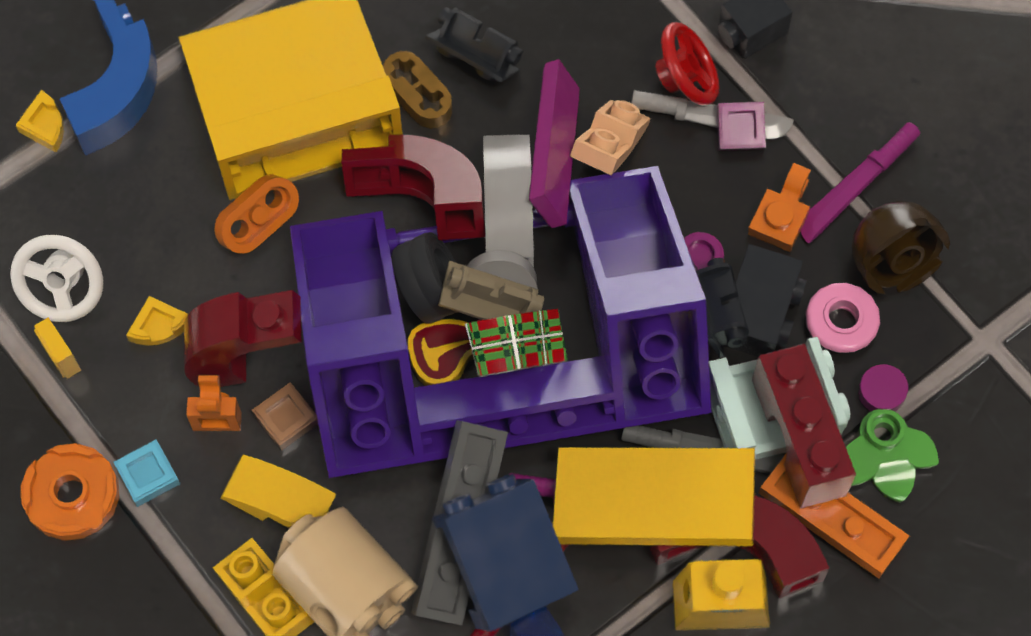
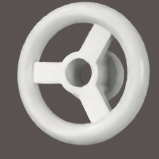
[10,235,103,322]

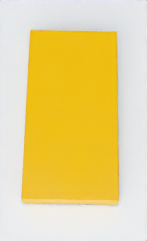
[553,448,755,546]

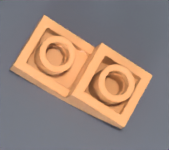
[570,100,651,175]

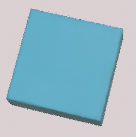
[113,439,180,507]

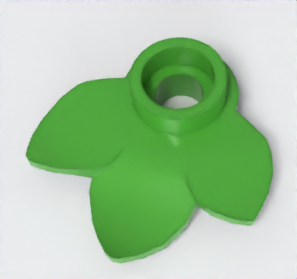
[846,409,939,502]

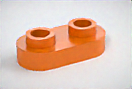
[214,175,299,254]

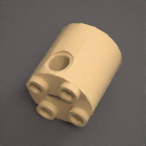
[272,507,418,636]

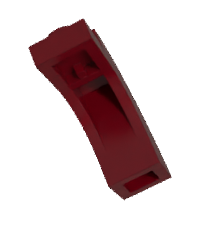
[341,134,485,240]
[184,290,302,388]
[650,495,829,599]

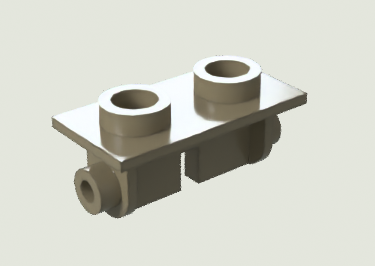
[438,261,544,320]

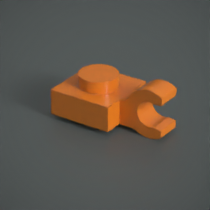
[748,163,811,252]
[186,375,242,431]

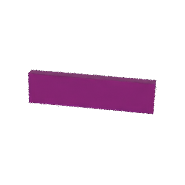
[529,59,580,228]

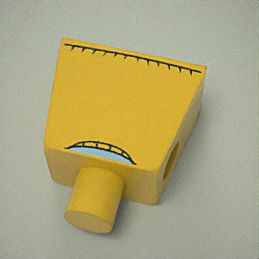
[673,559,770,630]

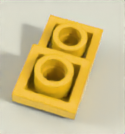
[221,454,336,528]
[213,538,315,636]

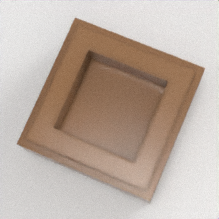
[252,382,318,451]

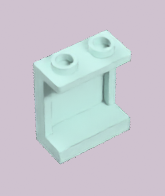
[709,337,850,460]

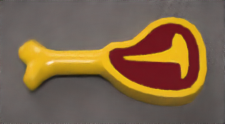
[407,319,474,386]

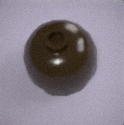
[852,201,950,294]

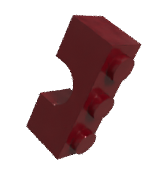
[752,344,856,509]

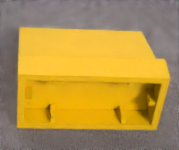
[179,0,403,200]

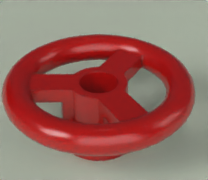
[656,22,719,106]

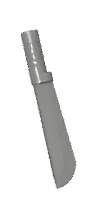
[631,90,794,139]

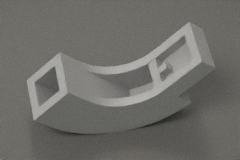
[483,135,534,268]

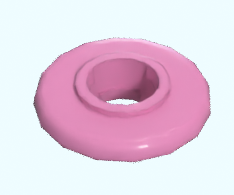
[805,283,880,353]

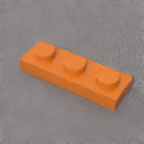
[759,453,909,579]

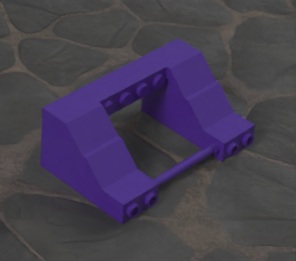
[290,166,711,478]

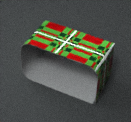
[465,309,568,377]

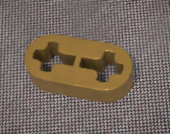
[383,51,452,129]

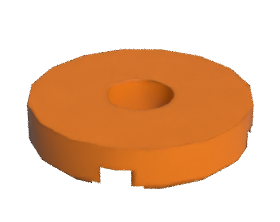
[21,443,120,541]

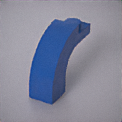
[59,0,157,156]

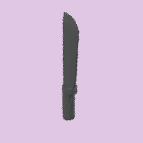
[621,425,784,474]

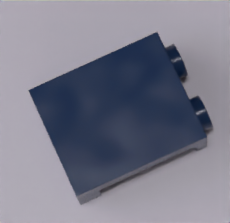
[432,474,579,632]

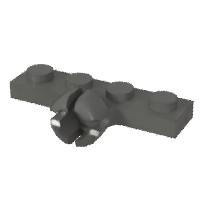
[410,420,508,625]

